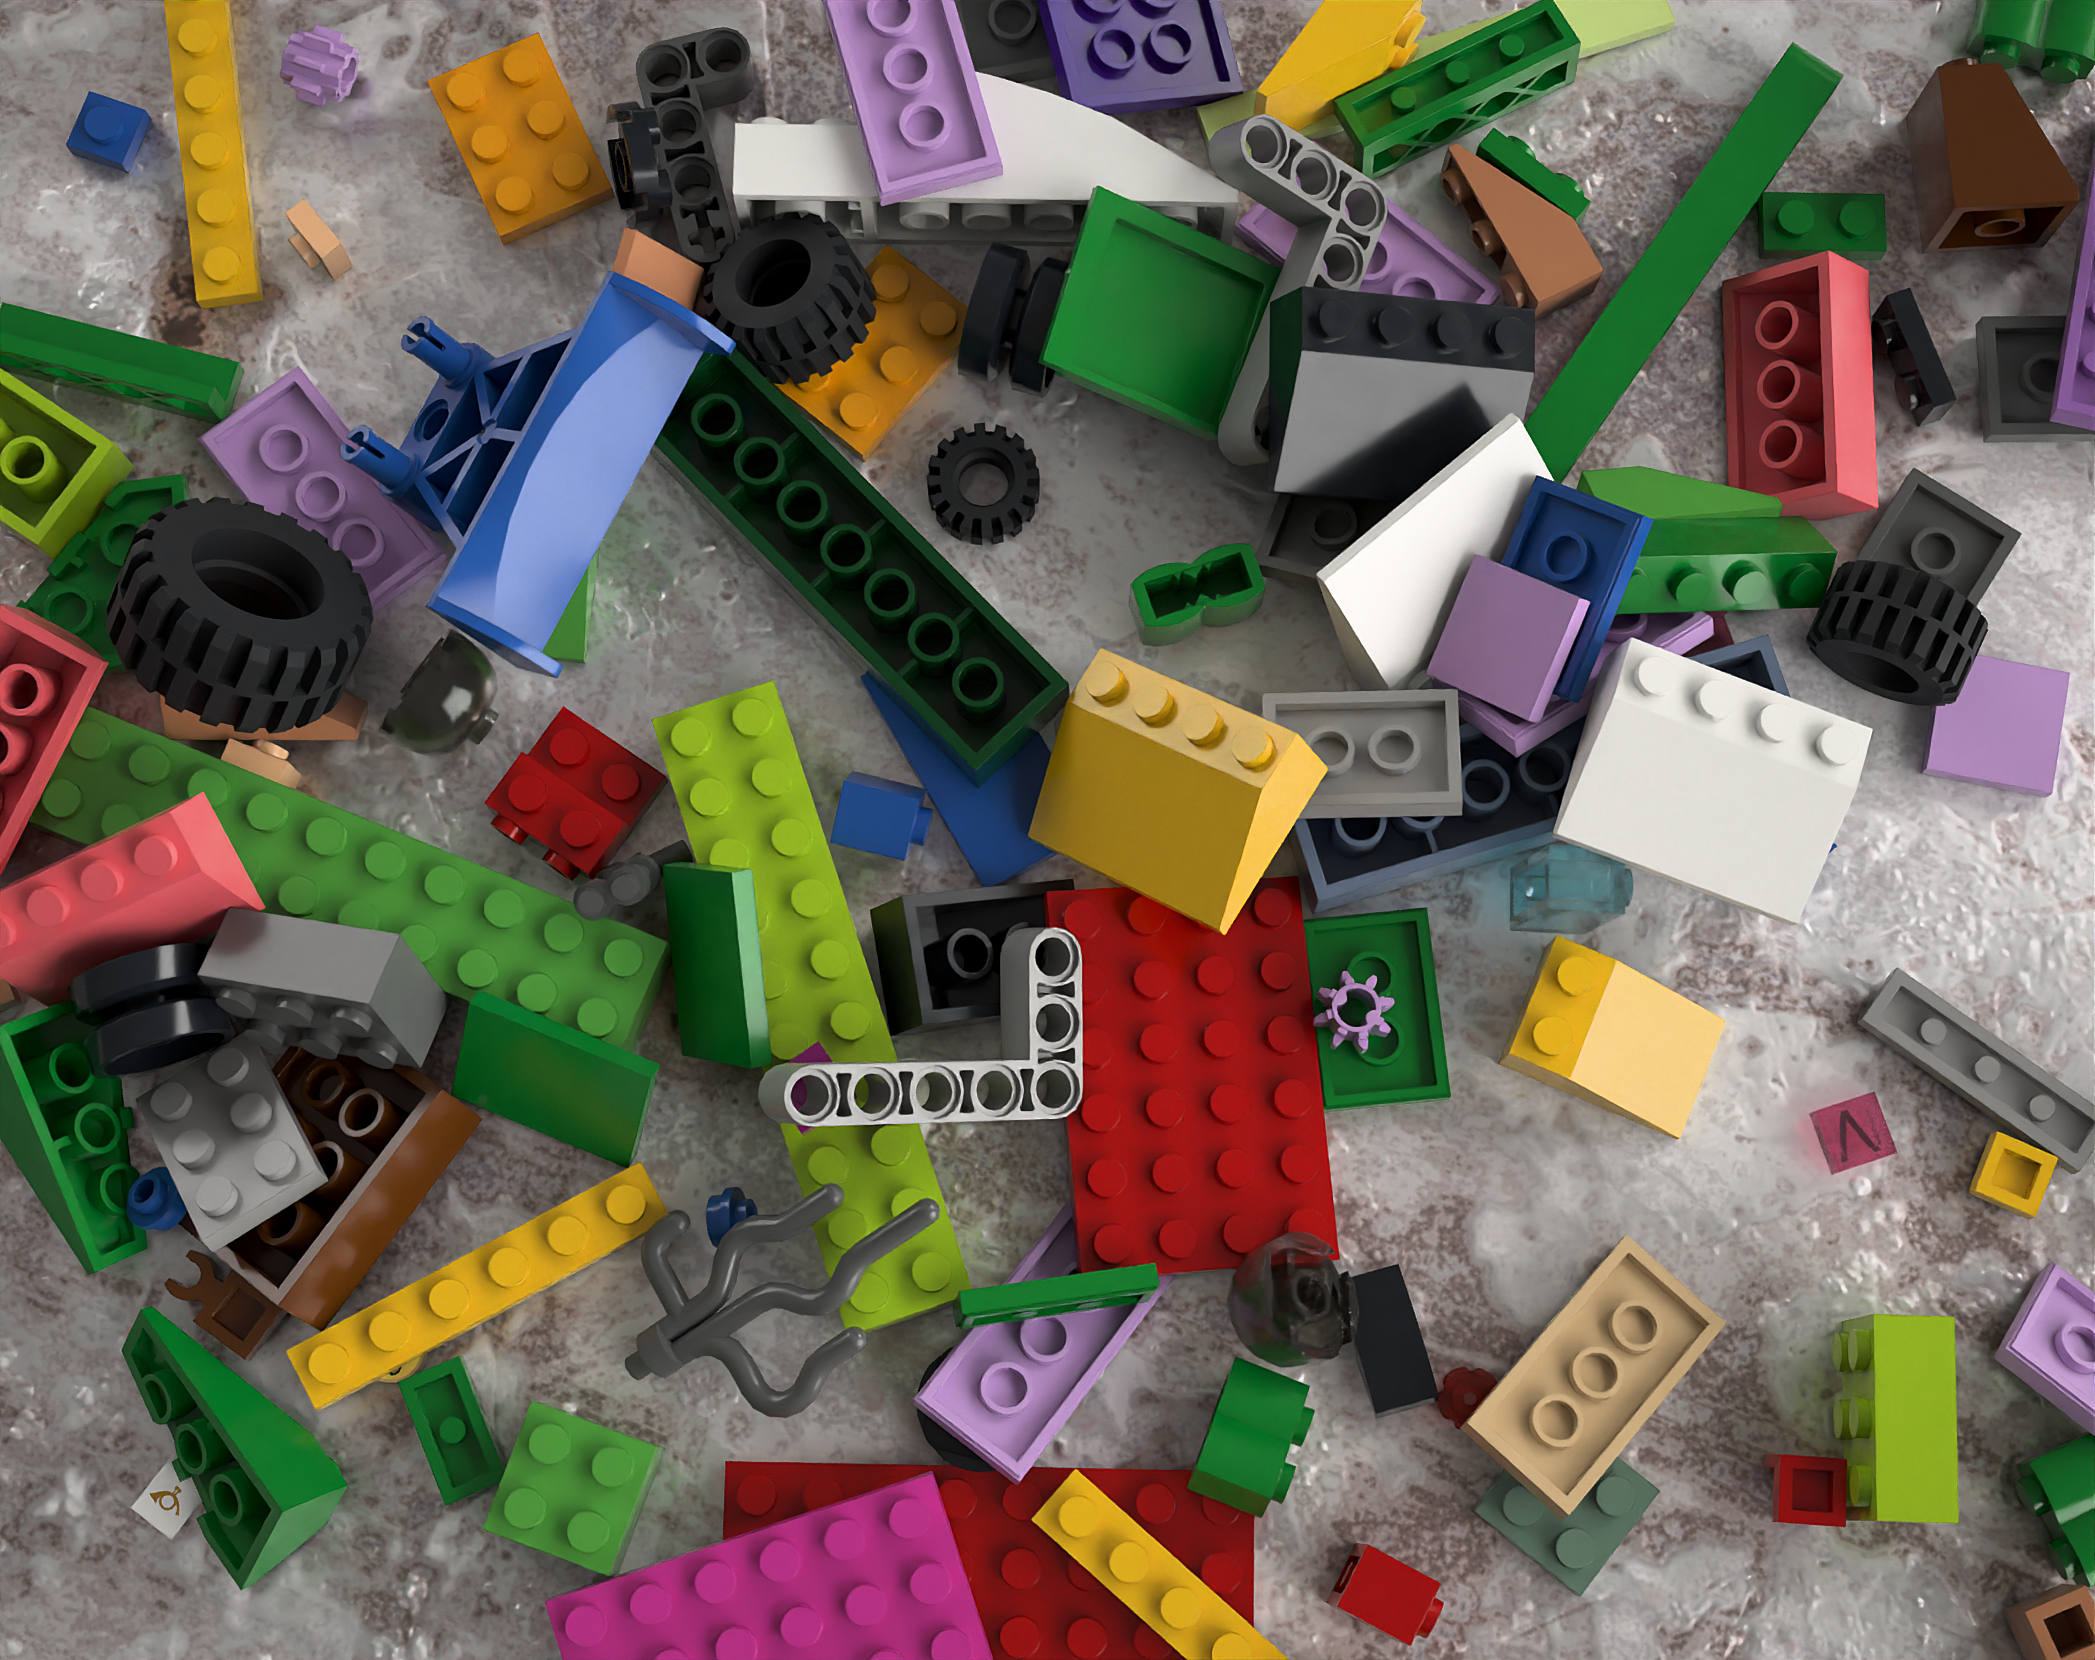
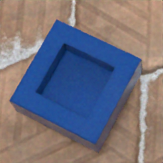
[66,91,152,174]

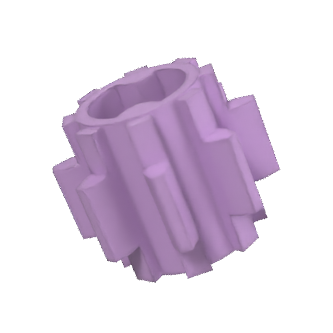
[280,24,359,107]
[1313,971,1395,1054]

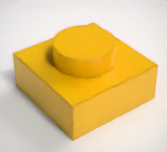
[1968,1131,2058,1219]

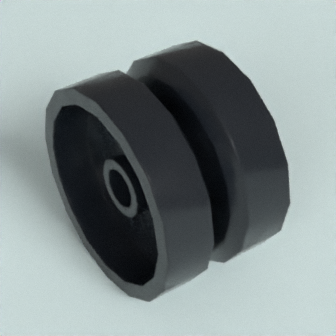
[957,242,1070,398]
[67,942,236,1079]

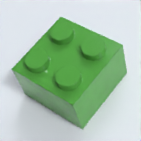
[482,1401,665,1576]

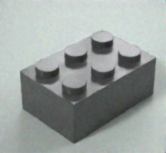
[197,907,450,1069]

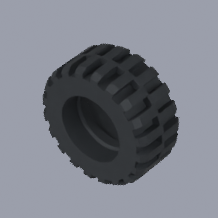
[106,497,373,734]

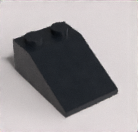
[870,879,1075,1036]

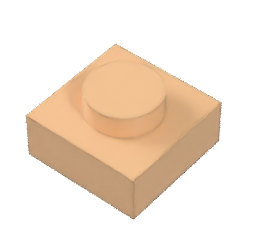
[285,198,354,281]
[220,738,302,790]

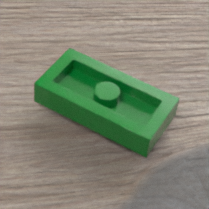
[1475,127,1591,227]
[1757,192,1887,260]
[398,1356,506,1506]

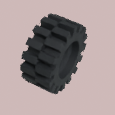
[927,423,1040,545]

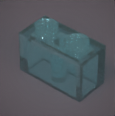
[1510,844,1633,935]

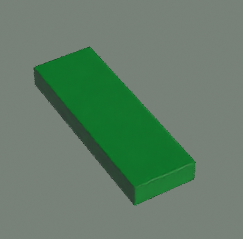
[952,1263,1160,1329]

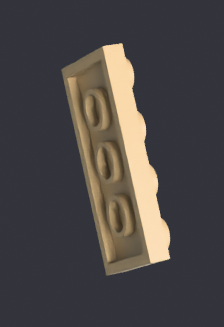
[1460,1234,1727,1520]

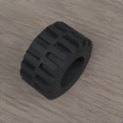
[703,211,877,385]
[1806,560,1988,706]

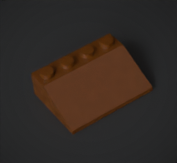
[178,1046,483,1332]

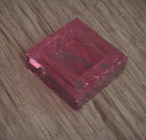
[1809,1091,1897,1175]

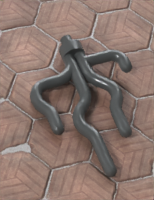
[625,1183,940,1418]

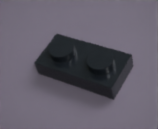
[1871,288,1957,427]

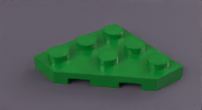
[15,474,190,674]

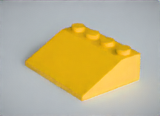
[1028,648,1328,935]

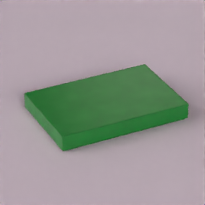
[662,861,772,1069]
[1303,907,1451,1113]
[451,990,660,1168]

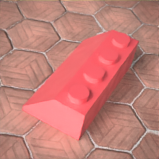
[1722,250,1878,520]
[0,603,109,876]
[0,791,265,1007]

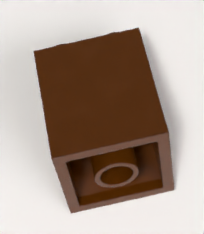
[1906,58,2081,254]

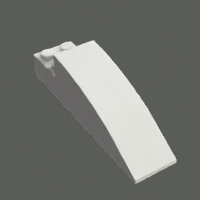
[733,72,1239,247]

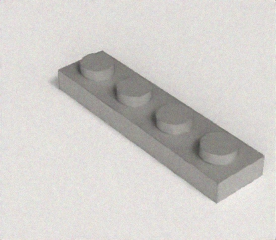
[1856,967,2095,1174]

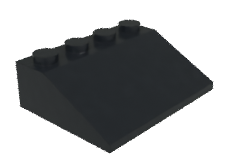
[1268,286,1535,503]

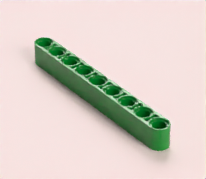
[1523,42,1844,484]

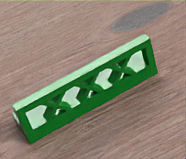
[1334,0,1581,180]
[0,302,244,425]

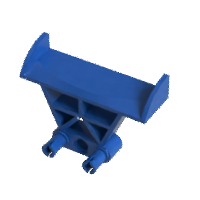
[340,271,736,678]

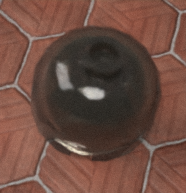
[378,626,500,757]
[1227,1232,1359,1368]

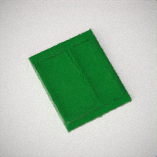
[1038,185,1282,441]

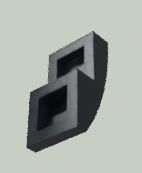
[1336,1264,1439,1419]

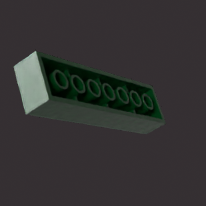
[649,348,1070,788]

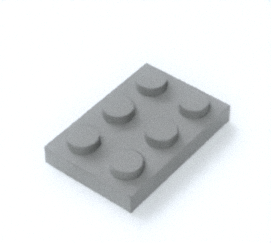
[1262,689,1463,819]
[135,1032,329,1253]

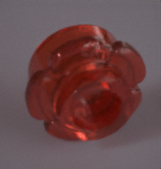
[1437,1367,1498,1431]

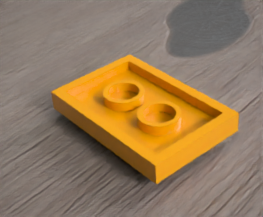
[427,32,615,246]
[768,244,968,462]

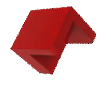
[1764,1454,1847,1527]

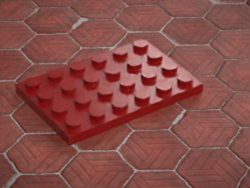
[1043,876,1340,1276]

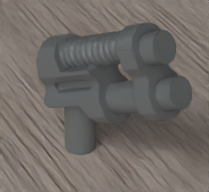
[573,840,693,921]

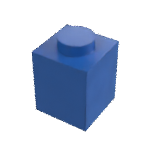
[830,771,933,861]

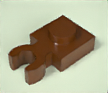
[164,1250,287,1361]

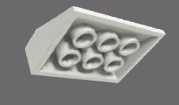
[1316,412,1554,691]
[1552,637,1873,926]

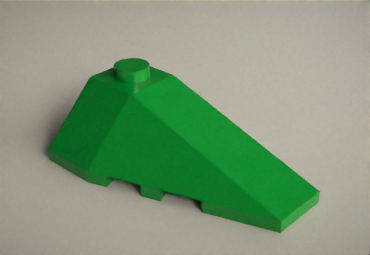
[0,999,147,1275]
[121,1306,348,1590]

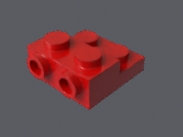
[484,706,669,882]

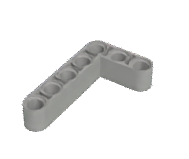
[1208,114,1388,466]
[758,927,1083,1127]

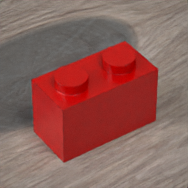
[1325,1543,1444,1646]

